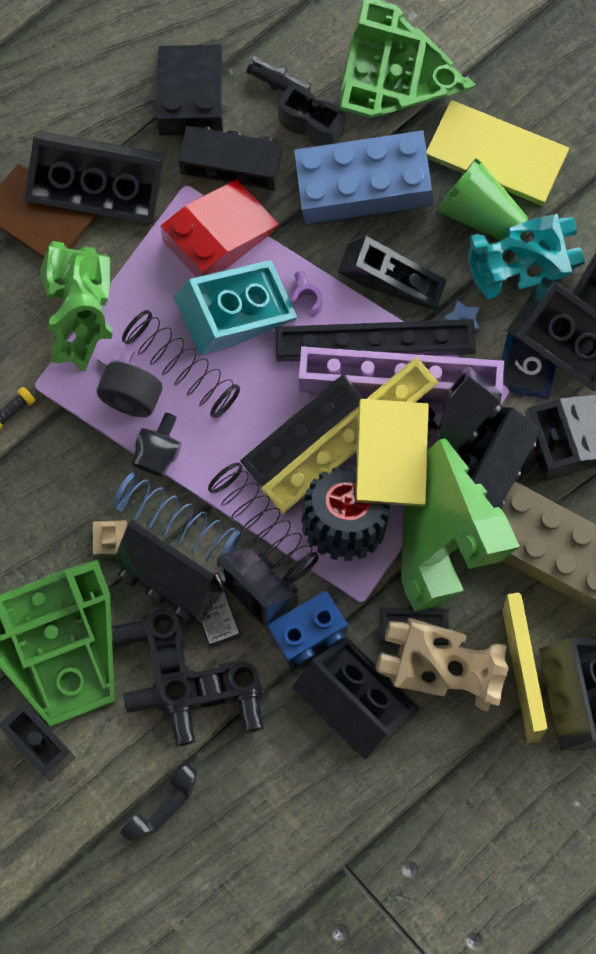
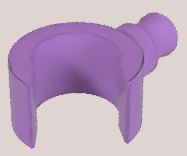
[293,271,322,317]

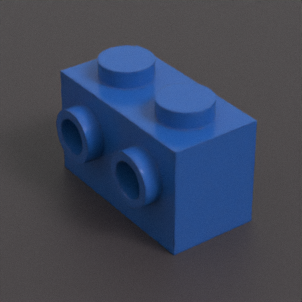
[267,590,348,667]

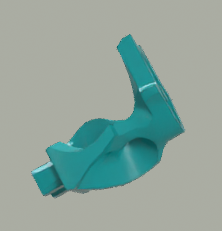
[468,214,585,300]

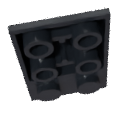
[525,395,596,481]

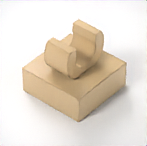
[93,520,128,558]

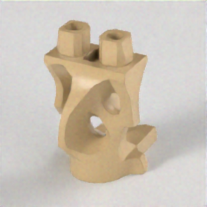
[376,618,508,712]

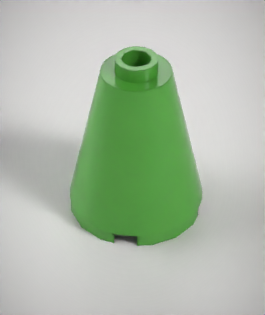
[437,158,529,241]

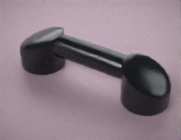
[120,763,197,841]

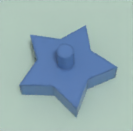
[443,300,480,332]

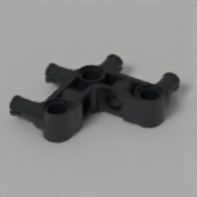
[111,608,264,746]

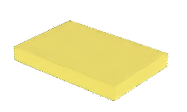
[355,399,428,507]

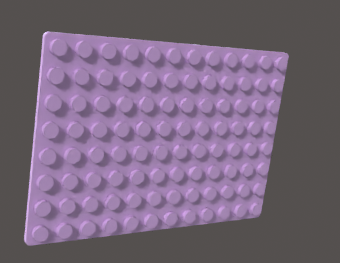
[35,186,509,603]

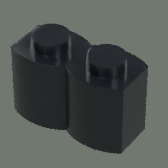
[278,85,345,146]

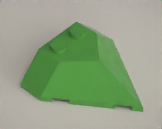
[339,0,476,118]

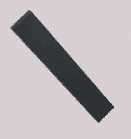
[275,319,476,362]

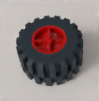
[301,467,390,561]

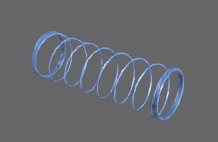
[112,472,242,567]

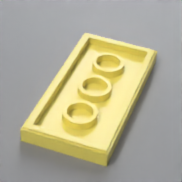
[426,100,569,206]
[502,593,547,744]

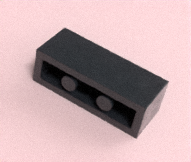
[178,125,282,191]

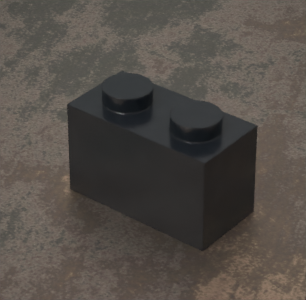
[0,702,76,782]

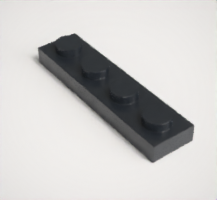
[240,374,365,486]

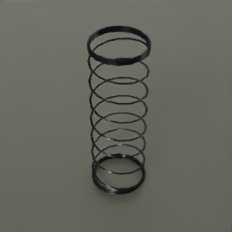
[122,310,240,419]
[208,462,319,583]

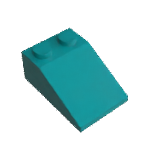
[174,260,298,355]

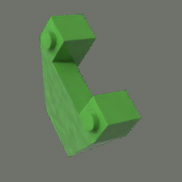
[401,438,520,612]

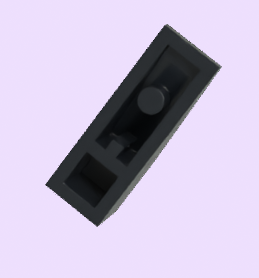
[338,236,447,310]

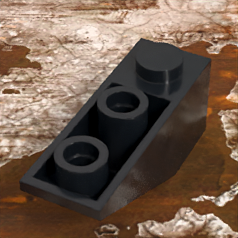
[435,366,502,452]

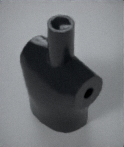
[131,412,182,477]

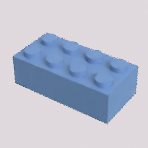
[294,130,434,225]

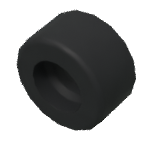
[96,362,163,417]

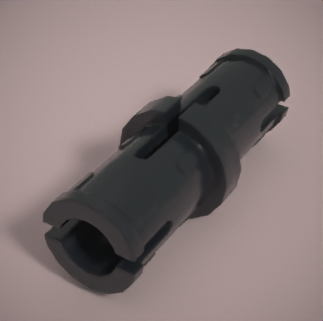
[246,55,312,92]

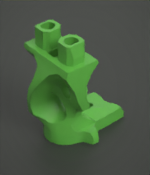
[40,241,113,371]

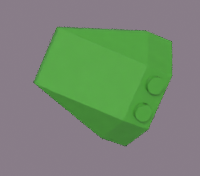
[0,560,115,726]

